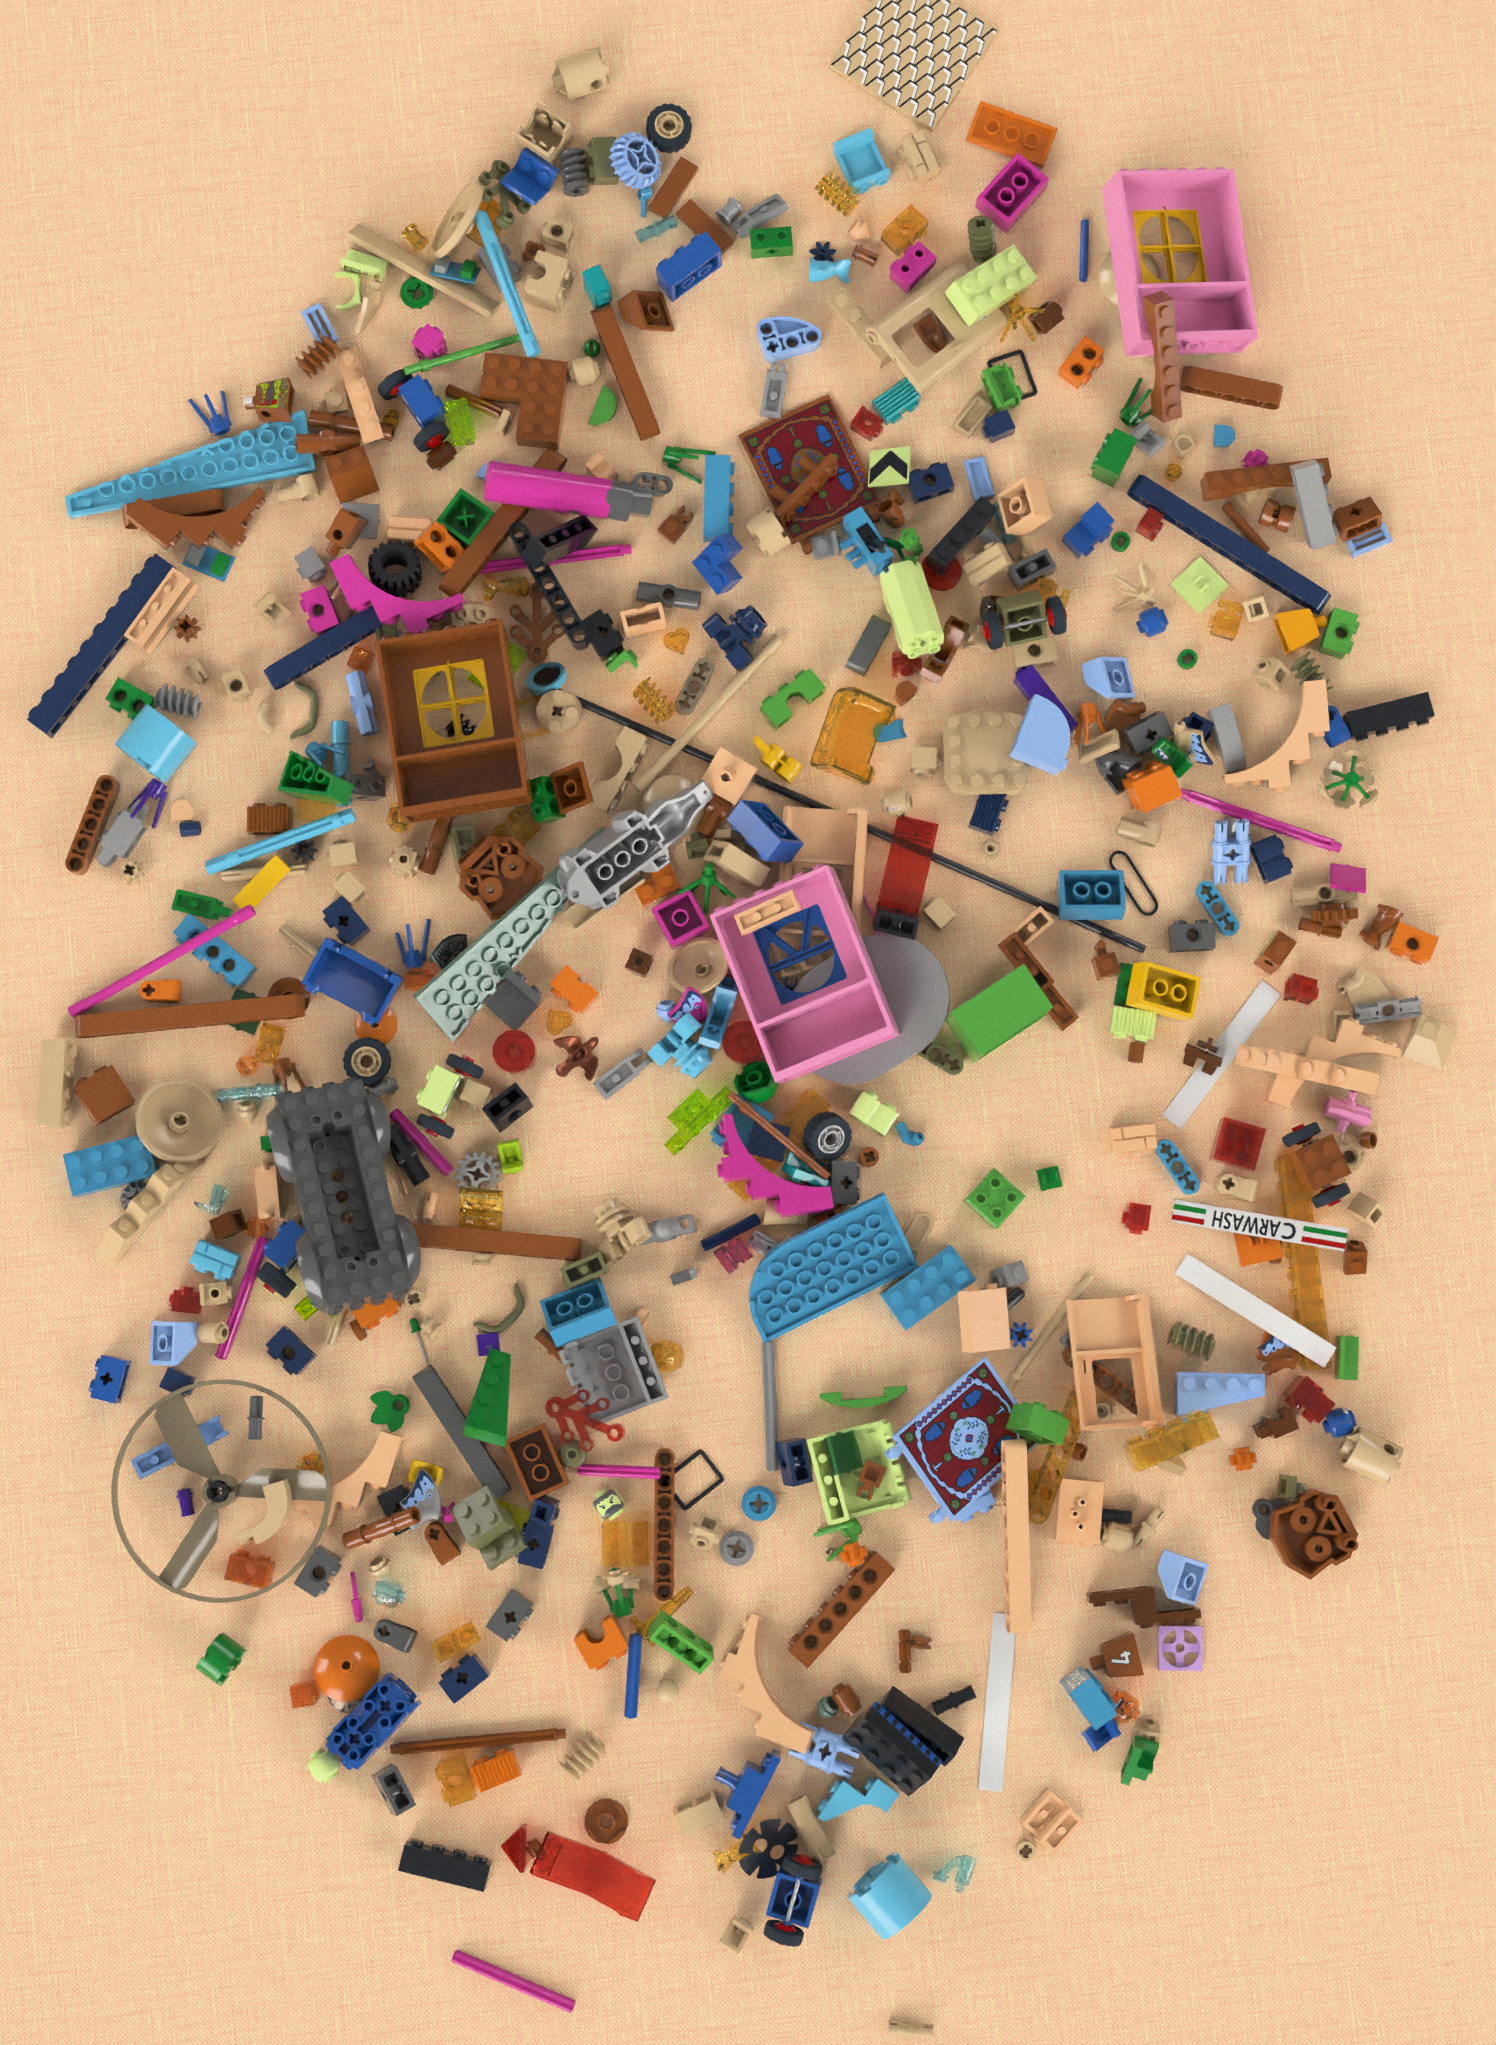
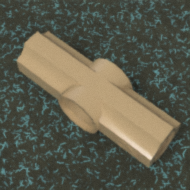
[1290,883,1357,907]

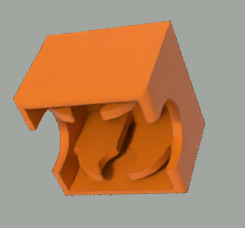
[1122,760,1182,813]
[574,1613,629,1670]

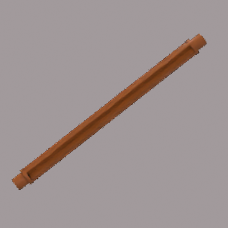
[390,1728,566,1755]

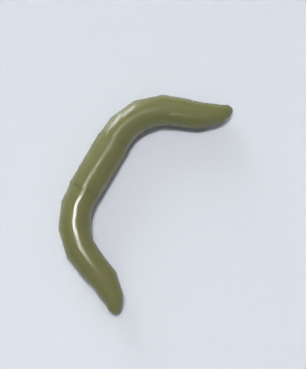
[290,680,319,739]
[473,1283,524,1333]

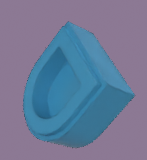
[1213,424,1235,448]

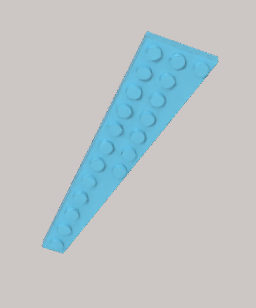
[65,410,317,519]

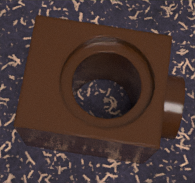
[1027,301,1065,334]
[625,948,654,978]
[209,1209,248,1241]

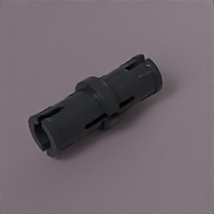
[931,1685,977,1716]

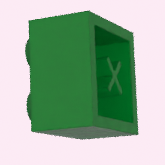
[1090,428,1137,488]
[436,488,495,548]

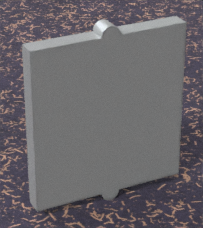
[340,502,380,539]

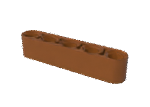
[1180,366,1283,410]
[122,489,226,529]
[65,775,120,876]

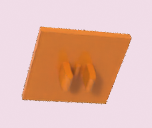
[1233,1215,1284,1267]

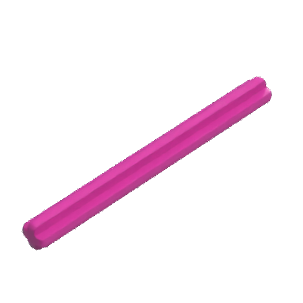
[215,1236,269,1360]
[451,1950,576,2013]

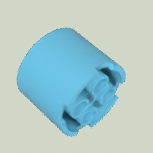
[115,704,197,784]
[847,1852,932,1940]

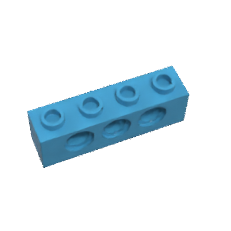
[173,913,258,989]

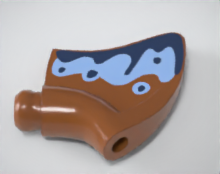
[1257,1335,1299,1376]

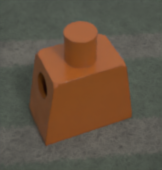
[325,508,369,557]

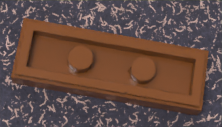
[648,157,699,220]
[676,199,734,256]

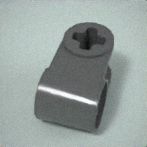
[374,1619,418,1653]

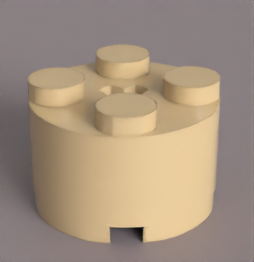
[745,507,791,558]
[536,690,582,733]

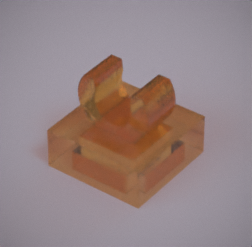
[347,645,375,674]

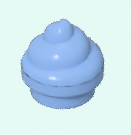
[656,1000,676,1023]

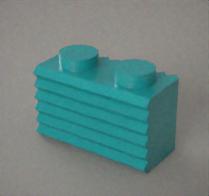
[582,264,612,308]
[872,377,921,426]

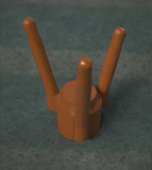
[272,1058,306,1101]

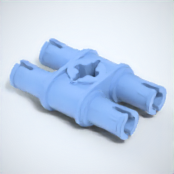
[1211,819,1252,885]
[788,1721,859,1780]

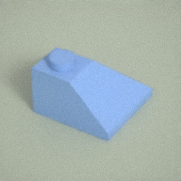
[1081,657,1136,699]
[150,1321,198,1366]
[1157,1549,1209,1606]

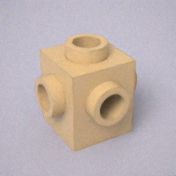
[1251,656,1290,689]
[389,845,421,878]
[689,1512,722,1551]

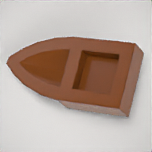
[912,313,946,353]

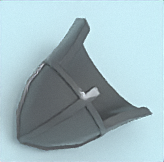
[1095,750,1143,795]

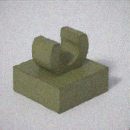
[685,832,708,860]
[1278,1474,1305,1498]

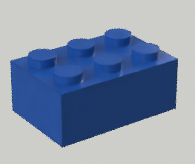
[656,232,722,302]
[727,800,804,863]

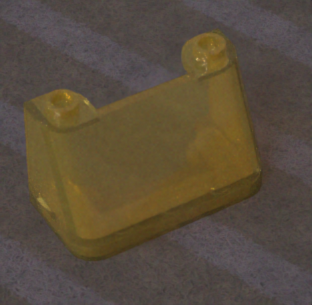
[810,686,897,785]

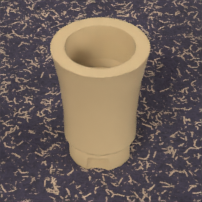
[762,1198,808,1226]

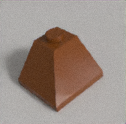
[617,290,675,332]
[550,761,594,815]

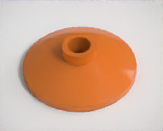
[355,1008,397,1044]

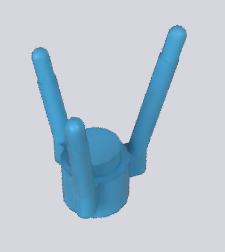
[305,742,345,768]

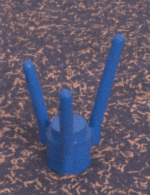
[189,390,232,436]
[395,919,430,969]

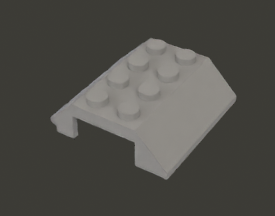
[558,1316,669,1427]

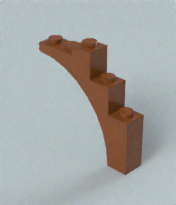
[125,487,266,550]

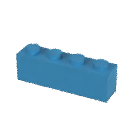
[703,455,735,542]

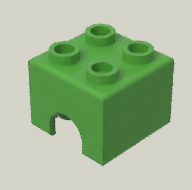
[963,1168,1026,1230]

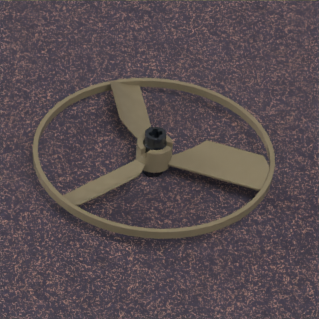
[111,1379,332,1603]

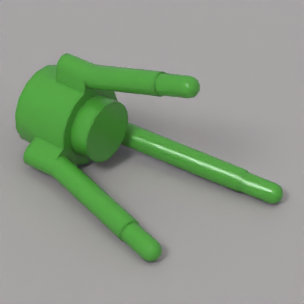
[814,1517,862,1562]

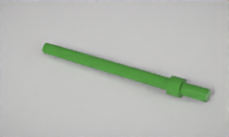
[403,333,521,375]

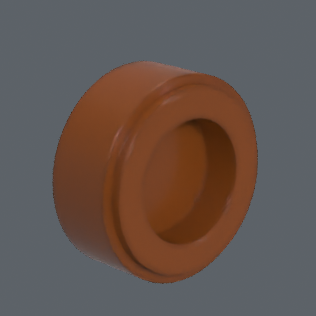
[349,1319,368,1341]

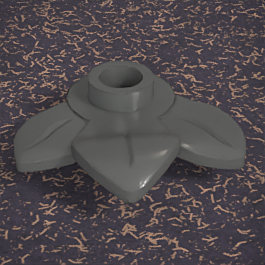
[1252,1498,1288,1540]

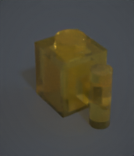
[1034,577,1071,612]
[1207,598,1244,641]

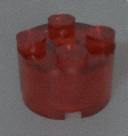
[722,1021,763,1066]
[492,1030,537,1075]

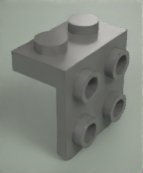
[485,969,544,1030]

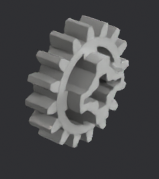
[455,1152,502,1198]

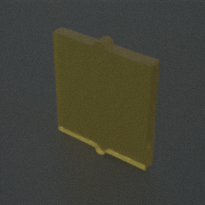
[296,799,337,822]

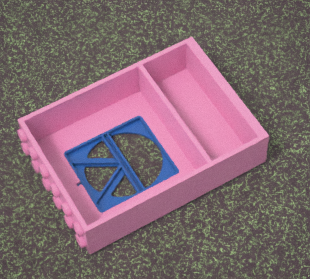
[710,864,901,1084]

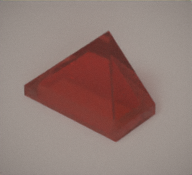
[501,1824,527,1873]

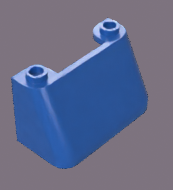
[301,937,405,1025]

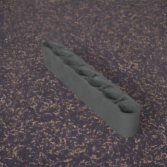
[412,1364,512,1499]

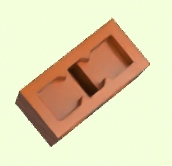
[1058,336,1105,389]
[413,521,465,573]

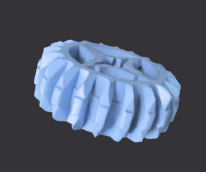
[609,131,662,190]

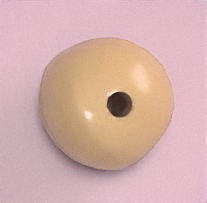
[656,1679,679,1703]

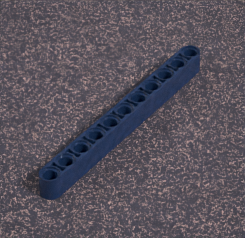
[1127,474,1331,615]

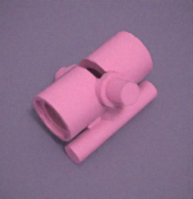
[1323,1090,1372,1133]

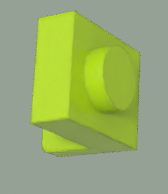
[497,1138,524,1174]

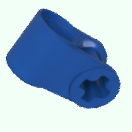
[1324,705,1351,748]

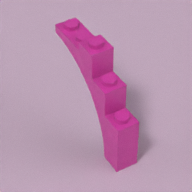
[329,554,467,634]
[717,1114,834,1218]

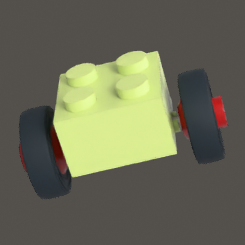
[416,1053,484,1139]

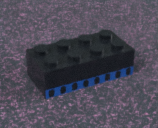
[843,1701,942,1797]

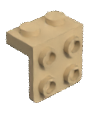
[439,604,489,630]

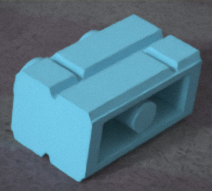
[190,1239,242,1281]

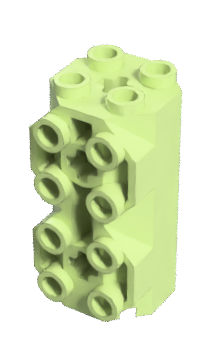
[880,560,944,659]

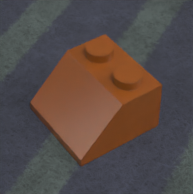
[324,445,380,504]

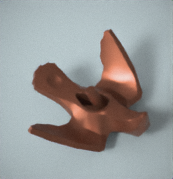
[553,1036,599,1081]

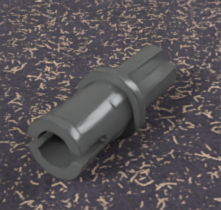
[247,1395,265,1440]

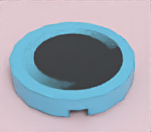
[526,662,567,696]

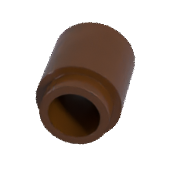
[426,440,457,471]

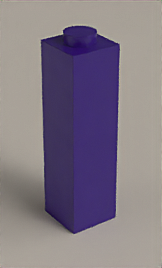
[1013,665,1078,733]

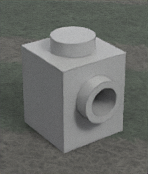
[294,546,328,583]

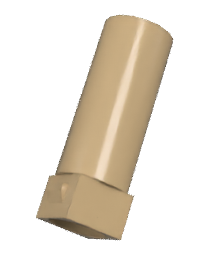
[786,1794,836,1862]

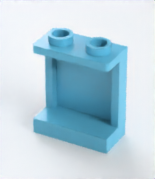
[833,127,891,195]

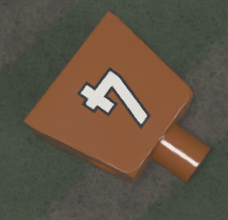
[1089,1631,1144,1678]

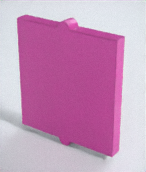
[1330,863,1366,893]

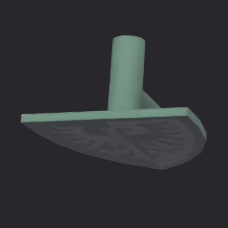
[428,934,467,970]

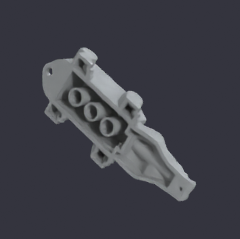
[557,779,713,910]

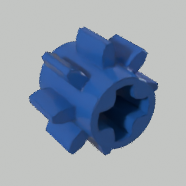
[1009,1322,1033,1348]

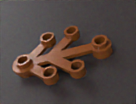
[509,583,564,663]

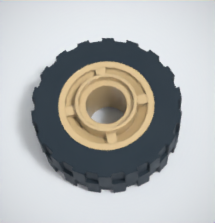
[646,103,692,153]
[343,1037,392,1085]

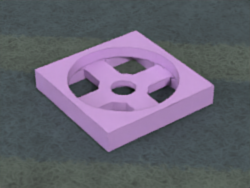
[1158,1625,1203,1671]

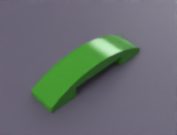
[819,1385,907,1408]

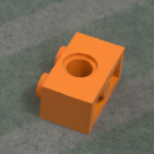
[1385,922,1439,965]

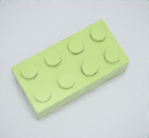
[945,244,1038,327]

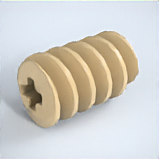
[558,1731,606,1781]

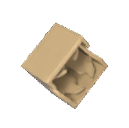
[514,102,574,166]
[524,250,574,313]

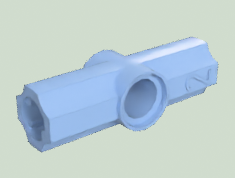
[345,671,379,737]

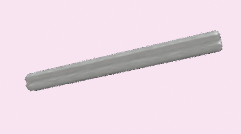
[762,1341,779,1471]

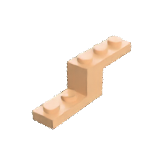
[336,347,384,444]

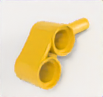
[752,736,803,784]

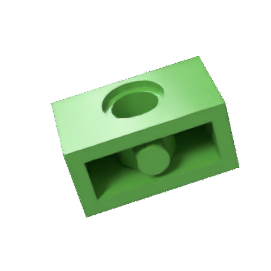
[1318,607,1359,659]

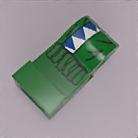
[1151,737,1193,778]

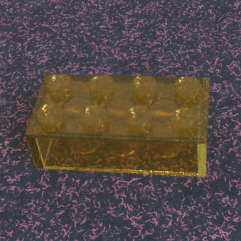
[1122,1409,1220,1472]

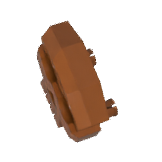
[457,834,544,921]
[1269,1488,1358,1580]

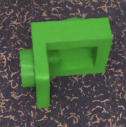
[605,647,639,673]

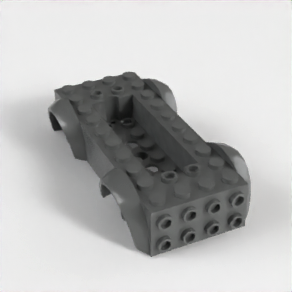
[266,1077,421,1316]

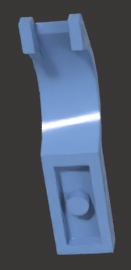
[131,1415,229,1479]

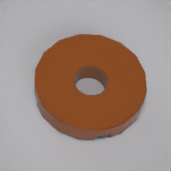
[585,1798,628,1844]

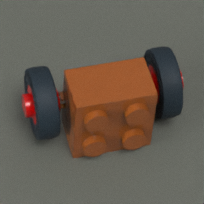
[1282,1122,1351,1208]

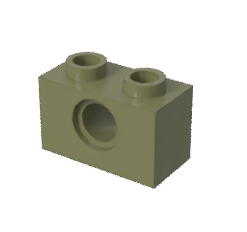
[560,1251,610,1289]

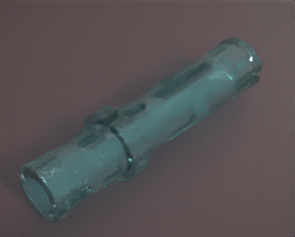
[216,1083,283,1102]

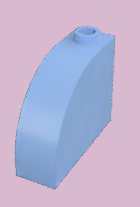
[1009,694,1070,776]

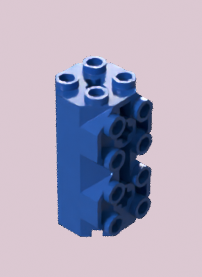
[325,1672,422,1770]

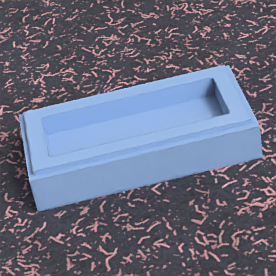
[963,456,995,502]

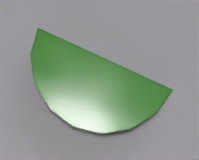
[588,385,617,427]

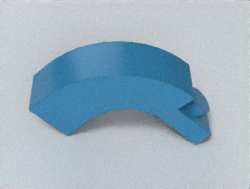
[698,976,739,1050]

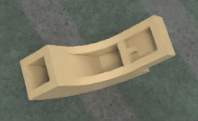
[230,1479,292,1545]

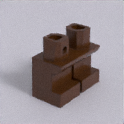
[1252,1406,1299,1439]

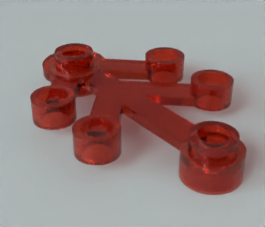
[545,1389,625,1452]

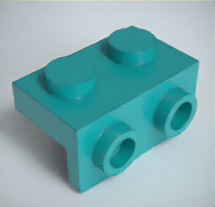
[781,1151,831,1187]

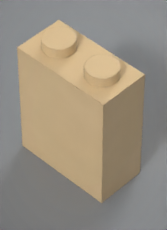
[703,840,770,887]

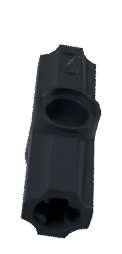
[390,1122,430,1187]

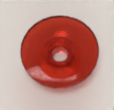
[921,555,962,591]

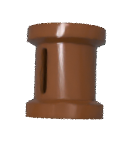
[859,1147,879,1168]

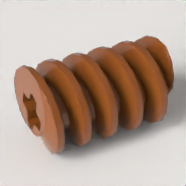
[295,334,342,379]

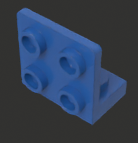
[500,147,560,206]

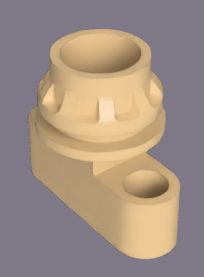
[594,1198,652,1265]

